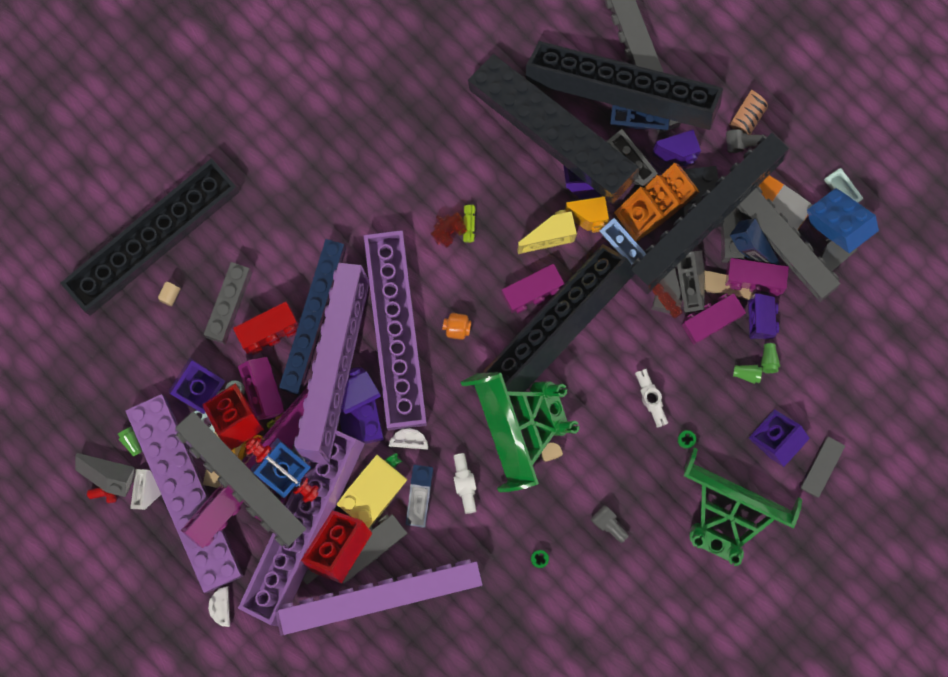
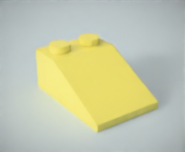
[517,210,577,254]
[336,455,408,528]

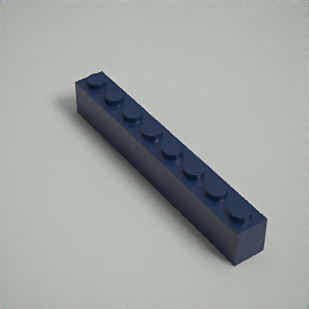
[279,239,346,395]

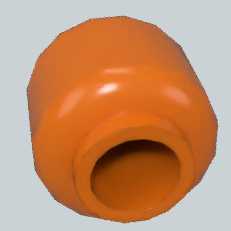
[442,313,471,340]

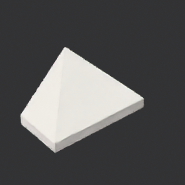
[130,469,161,510]

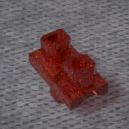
[431,212,467,248]

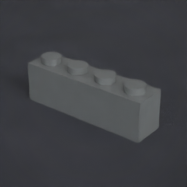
[204,262,252,345]
[343,514,407,583]

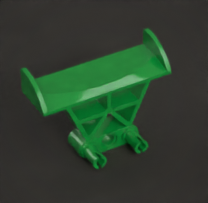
[461,373,579,492]
[684,448,802,566]

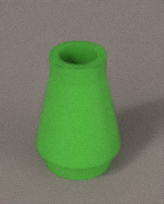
[761,343,780,373]
[733,365,763,384]
[118,426,143,457]

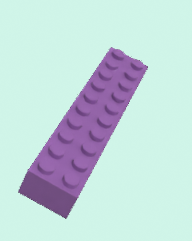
[364,231,427,430]
[294,263,370,464]
[126,394,244,593]
[238,430,365,626]
[275,559,482,636]

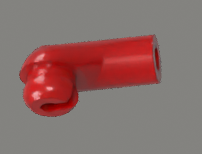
[87,487,117,503]

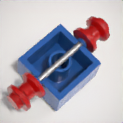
[245,437,319,503]

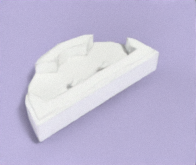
[389,428,428,450]
[208,586,230,627]

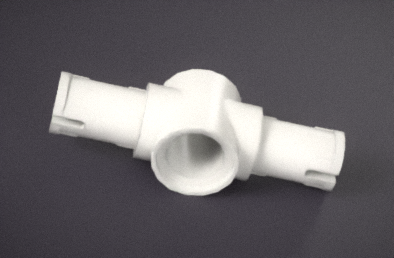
[635,369,669,428]
[454,453,477,514]

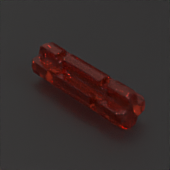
[652,283,682,318]

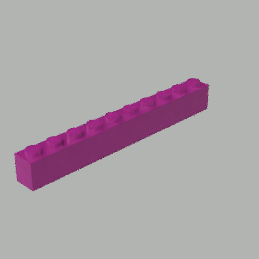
[181,386,309,548]

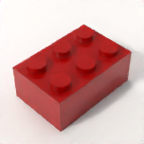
[233,302,299,355]
[202,383,264,450]
[301,510,372,584]

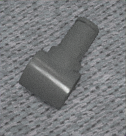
[726,130,764,153]
[590,505,629,543]

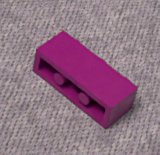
[725,258,789,296]
[501,264,564,314]
[682,293,746,345]
[238,357,285,421]

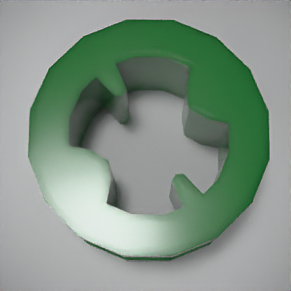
[677,430,696,449]
[384,453,402,468]
[531,550,549,568]

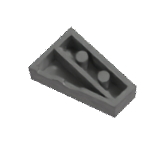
[606,129,658,188]

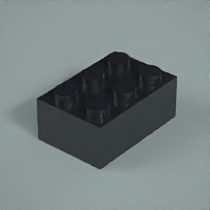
[680,166,724,228]

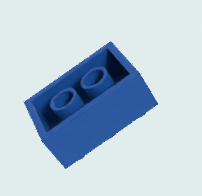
[807,188,879,253]

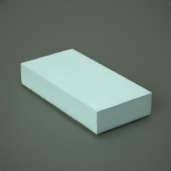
[824,168,863,202]

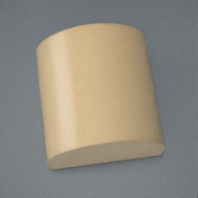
[158,282,180,306]
[541,443,563,463]

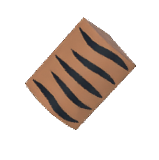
[729,90,768,135]

